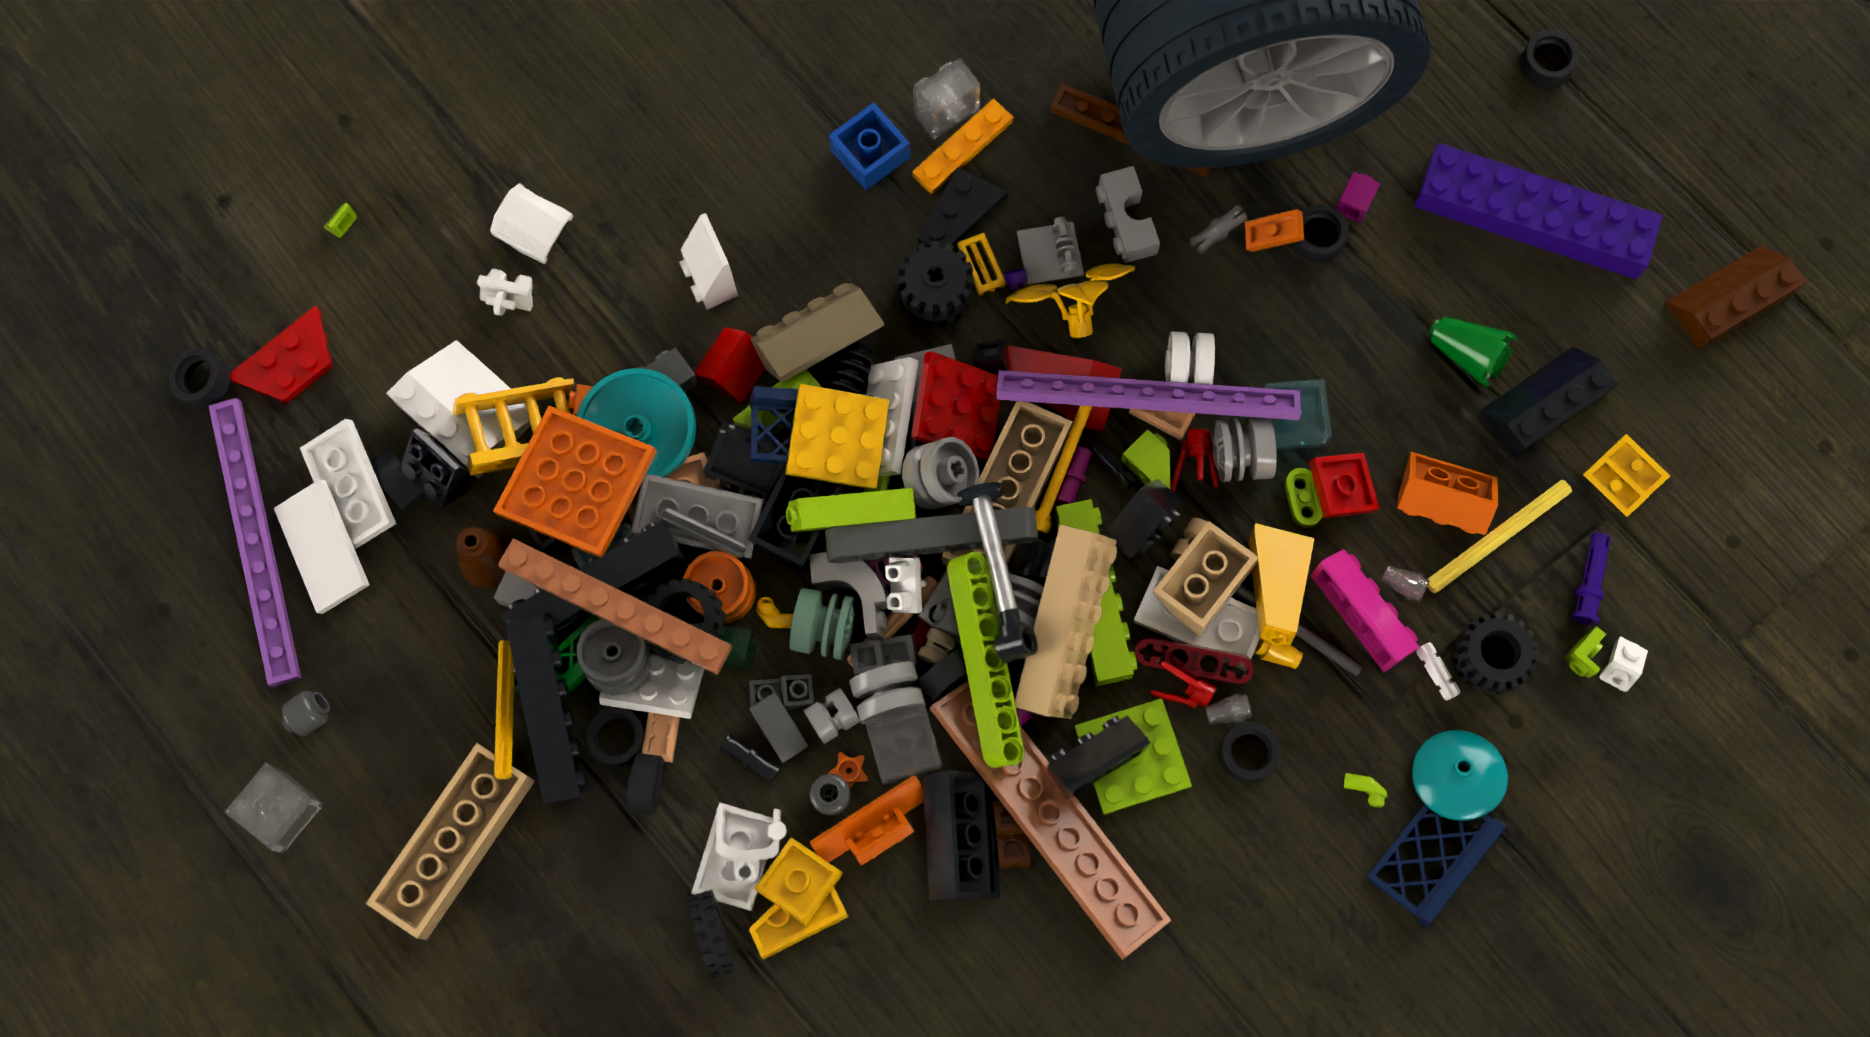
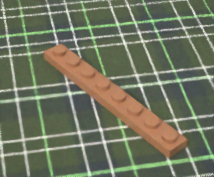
[498,538,732,675]

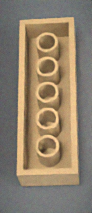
[942,401,1073,582]
[1015,525,1117,719]
[366,743,535,940]

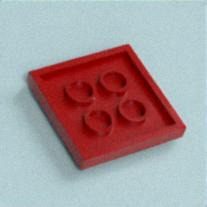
[911,351,1000,463]

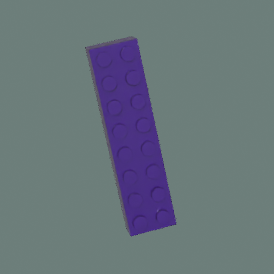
[1414,143,1663,279]

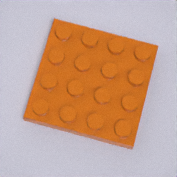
[493,405,657,557]

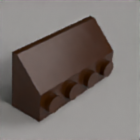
[1665,246,1808,350]

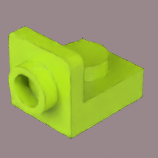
[1564,626,1606,678]

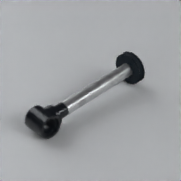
[957,482,1038,663]

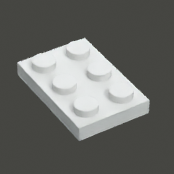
[599,653,704,719]

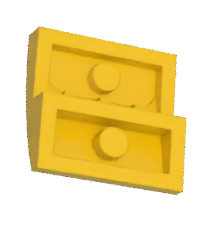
[1583,434,1670,517]

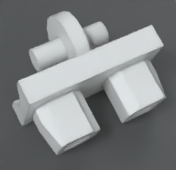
[477,269,533,316]
[885,557,926,613]

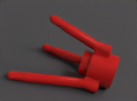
[1170,429,1219,493]
[1150,645,1216,709]

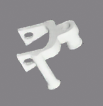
[716,808,786,885]

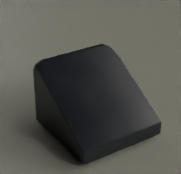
[974,339,1008,375]

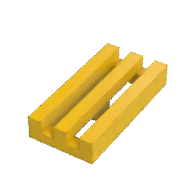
[957,233,1006,296]

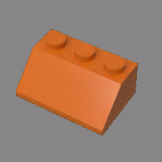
[1397,452,1498,535]

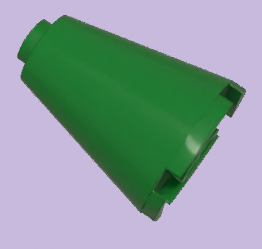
[1429,316,1517,388]

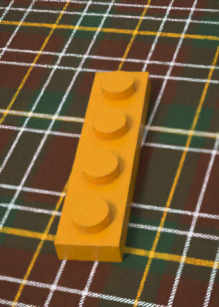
[912,98,1013,195]

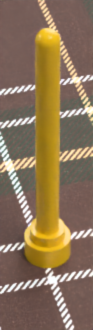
[1035,405,1092,535]

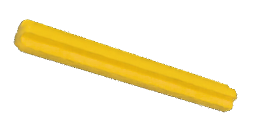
[494,640,514,779]

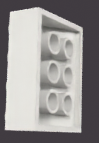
[386,340,531,479]

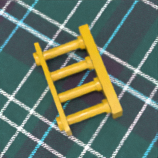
[453,377,574,476]

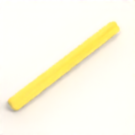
[1425,480,1572,594]

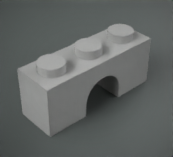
[1096,166,1160,263]

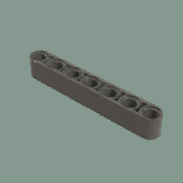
[825,507,1038,563]

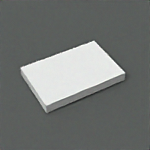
[692,803,773,911]

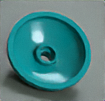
[1412,730,1508,821]

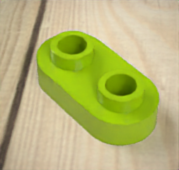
[1285,468,1323,528]

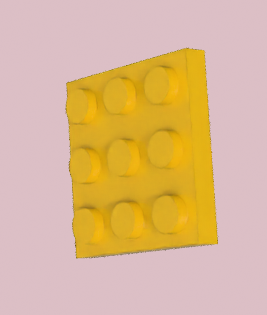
[785,384,889,490]

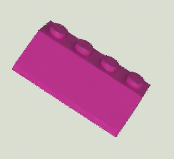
[1310,549,1419,673]

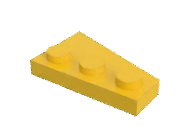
[749,887,848,960]

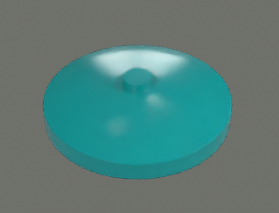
[577,368,696,488]

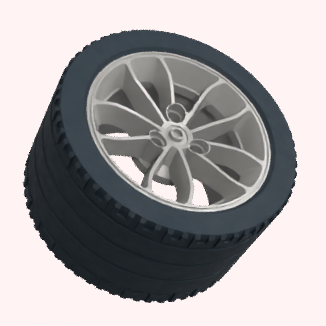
[1092,0,1431,168]

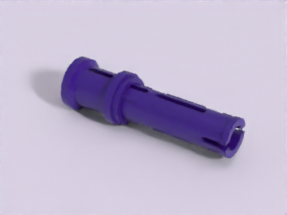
[1571,533,1611,625]

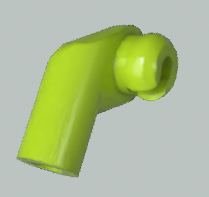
[1344,773,1387,808]

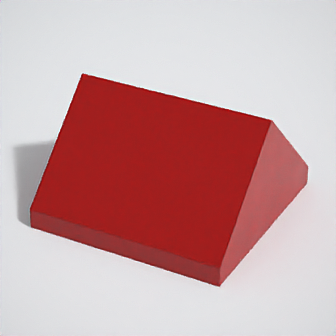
[694,327,766,405]

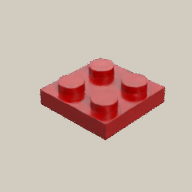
[1309,453,1379,518]

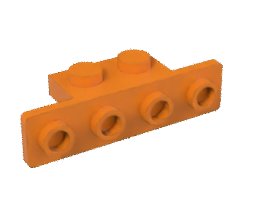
[810,775,924,866]

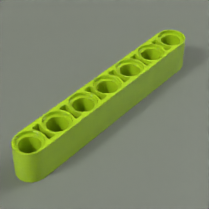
[947,552,1024,768]

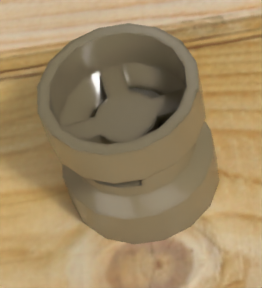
[917,628,957,665]

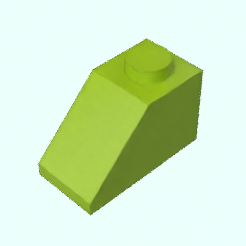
[1121,429,1171,490]

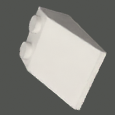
[679,213,738,310]

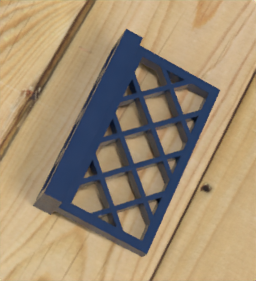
[750,386,874,464]
[1366,804,1506,928]

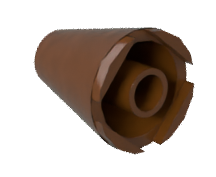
[457,527,512,588]

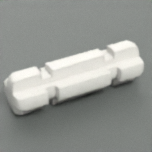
[1416,642,1460,700]

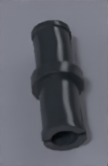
[719,733,782,783]

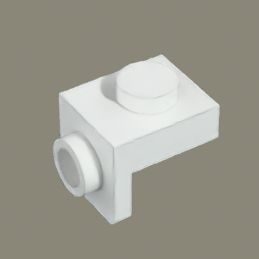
[1599,636,1648,692]

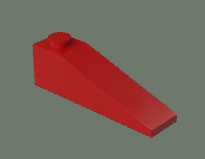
[1006,345,1122,433]

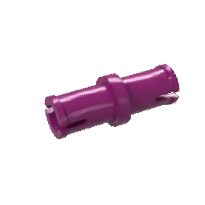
[1055,446,1093,505]

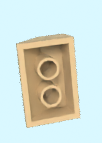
[1153,521,1258,637]

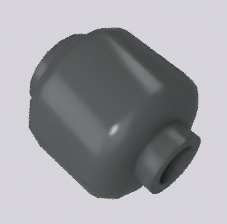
[282,690,330,736]
[809,774,851,817]

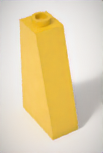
[1248,523,1315,646]

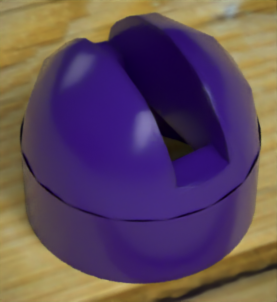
[1003,268,1028,291]

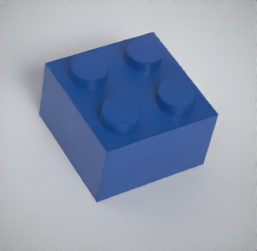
[829,102,910,191]

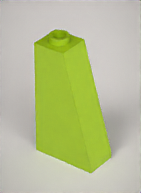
[786,488,916,532]

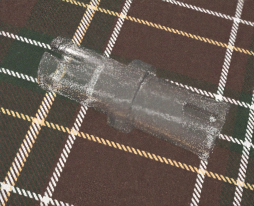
[1190,205,1247,254]

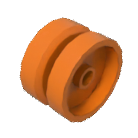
[683,551,756,623]

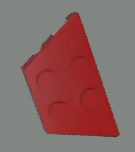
[230,305,333,404]

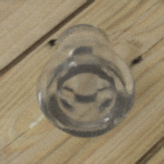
[1381,565,1430,602]
[1205,693,1253,725]

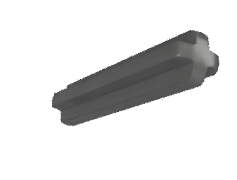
[660,508,747,558]

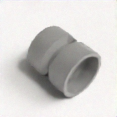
[803,688,861,744]

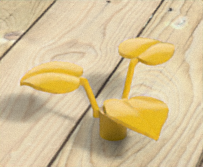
[1005,264,1135,338]

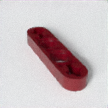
[1135,636,1254,684]

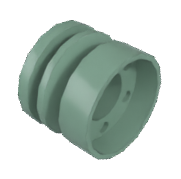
[789,588,855,660]

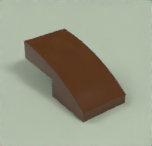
[993,801,1031,869]

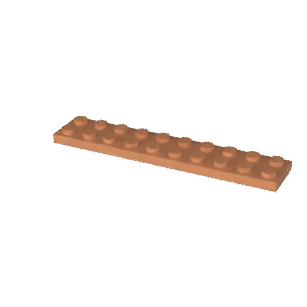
[930,681,1172,960]

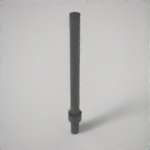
[1235,584,1363,676]

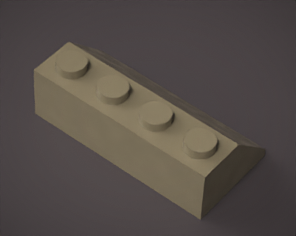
[750,283,884,382]

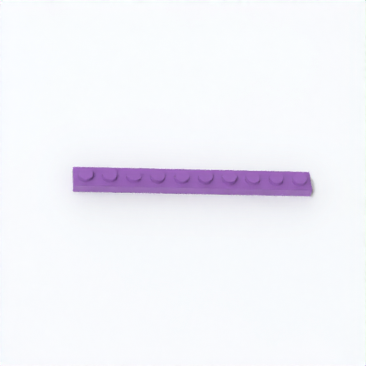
[996,370,1301,420]
[209,398,302,687]

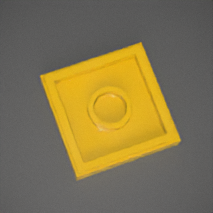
[754,837,843,926]

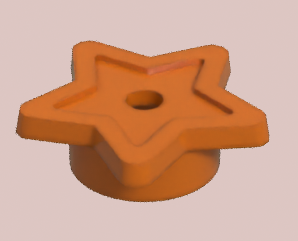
[828,752,868,788]

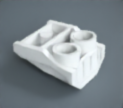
[490,183,573,264]

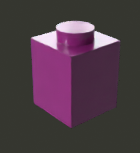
[1336,172,1380,224]

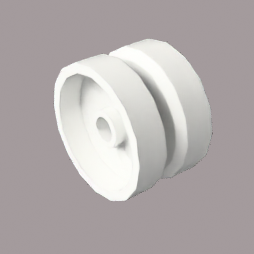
[1165,331,1215,385]

